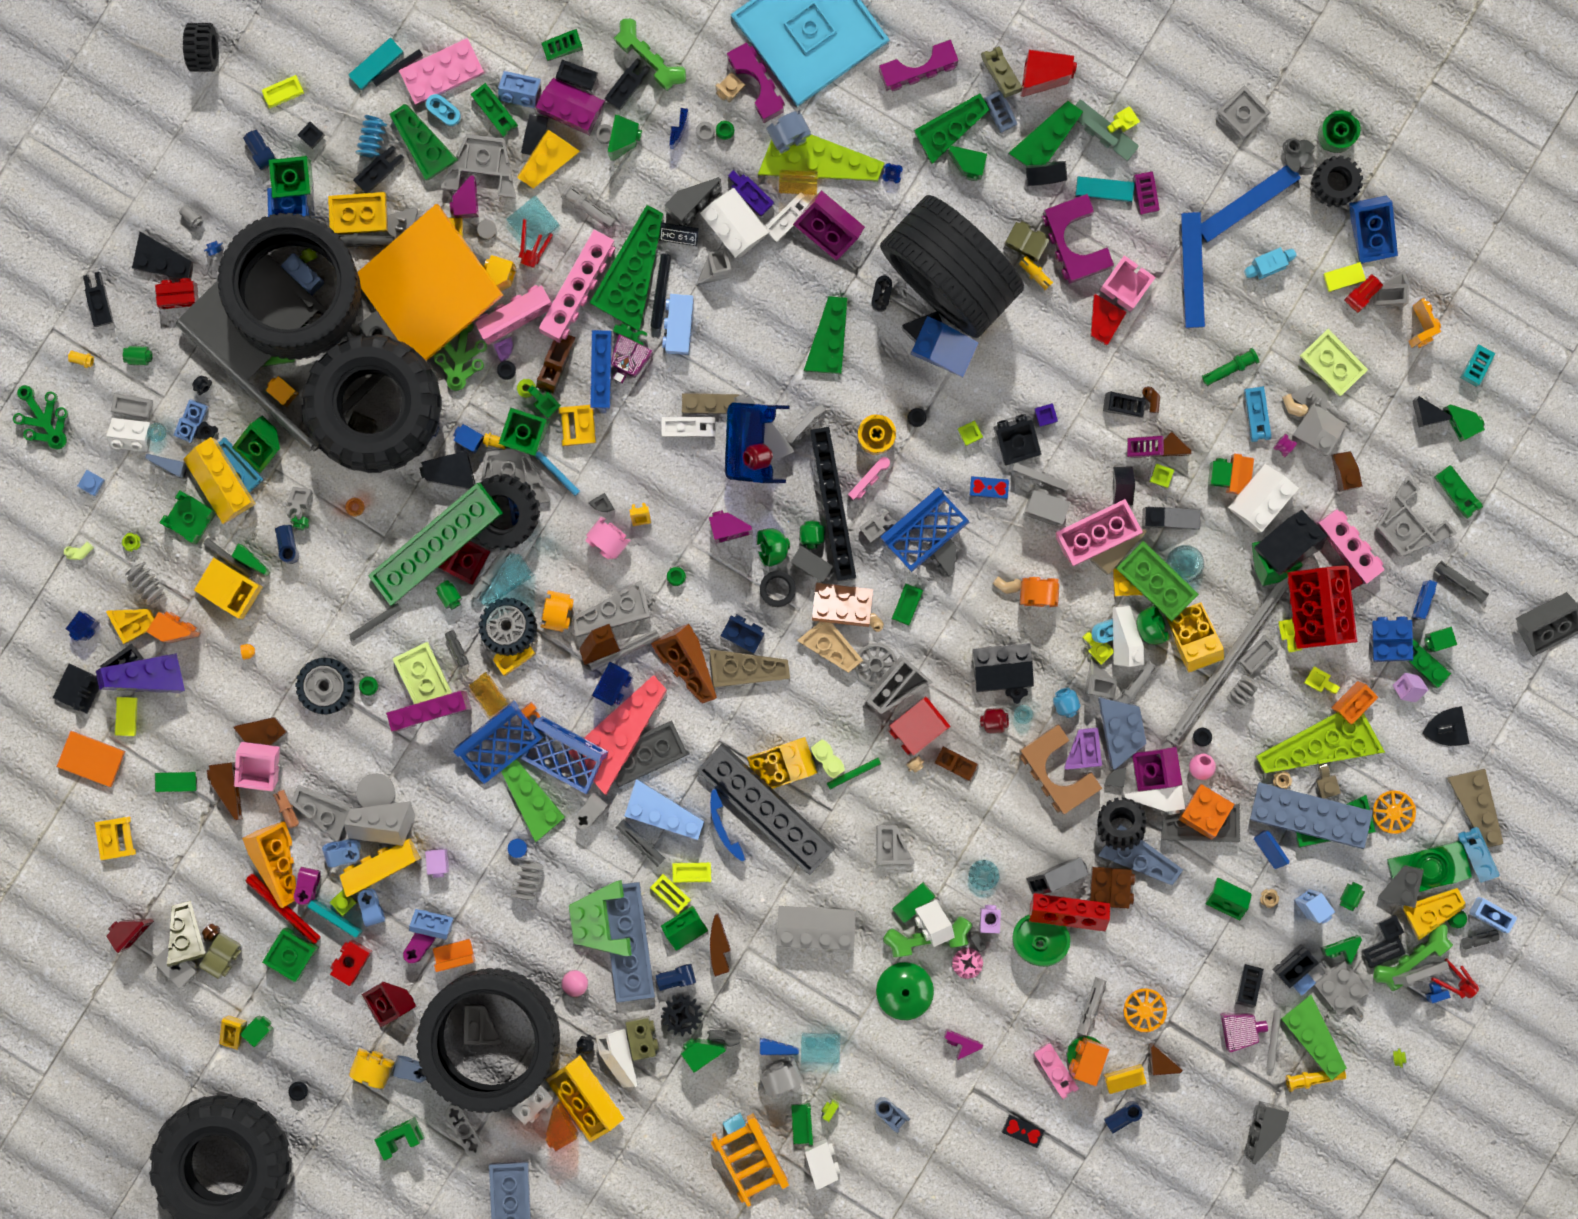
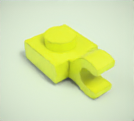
[1106,106,1140,134]
[1278,619,1302,653]
[1082,632,1114,665]
[1304,666,1340,694]

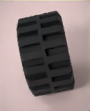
[183,23,219,72]
[1311,155,1363,207]
[1097,797,1146,851]

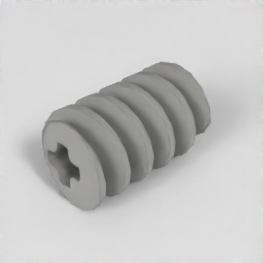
[125,562,165,606]
[511,858,544,900]

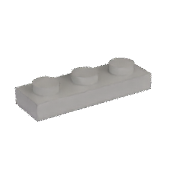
[1011,463,1069,494]
[1392,961,1449,987]

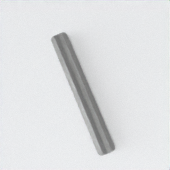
[589,630,660,671]

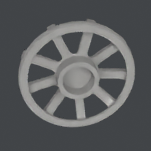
[855,643,897,686]

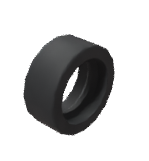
[760,570,796,607]

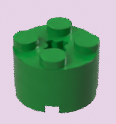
[1318,110,1361,153]

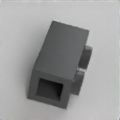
[791,546,834,583]

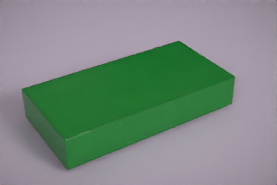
[891,583,923,626]

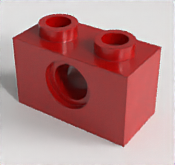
[330,940,372,986]

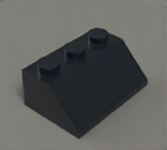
[972,643,1034,693]

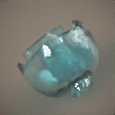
[1166,545,1204,583]

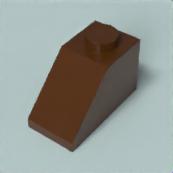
[1331,451,1363,492]
[579,624,620,665]

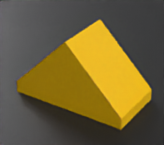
[219,1015,247,1050]

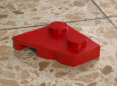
[1090,294,1127,346]

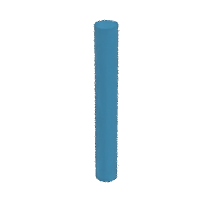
[535,451,580,496]

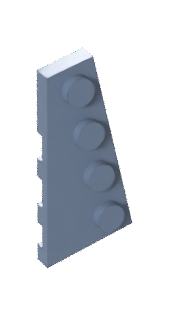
[1098,824,1183,885]

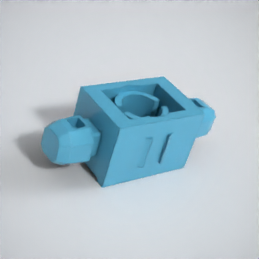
[1244,247,1297,280]

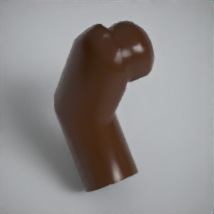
[1142,386,1161,413]

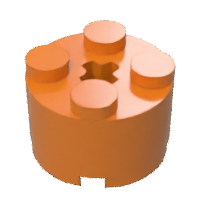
[1020,577,1060,607]

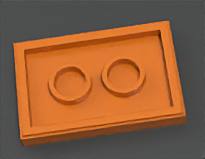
[56,731,126,787]

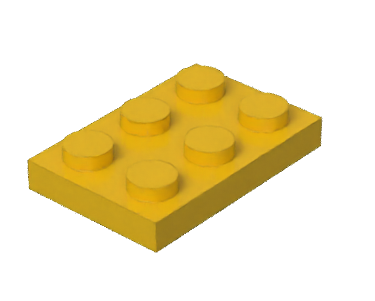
[328,192,388,234]

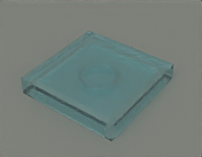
[506,195,560,249]

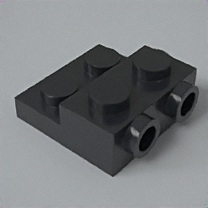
[993,414,1042,466]

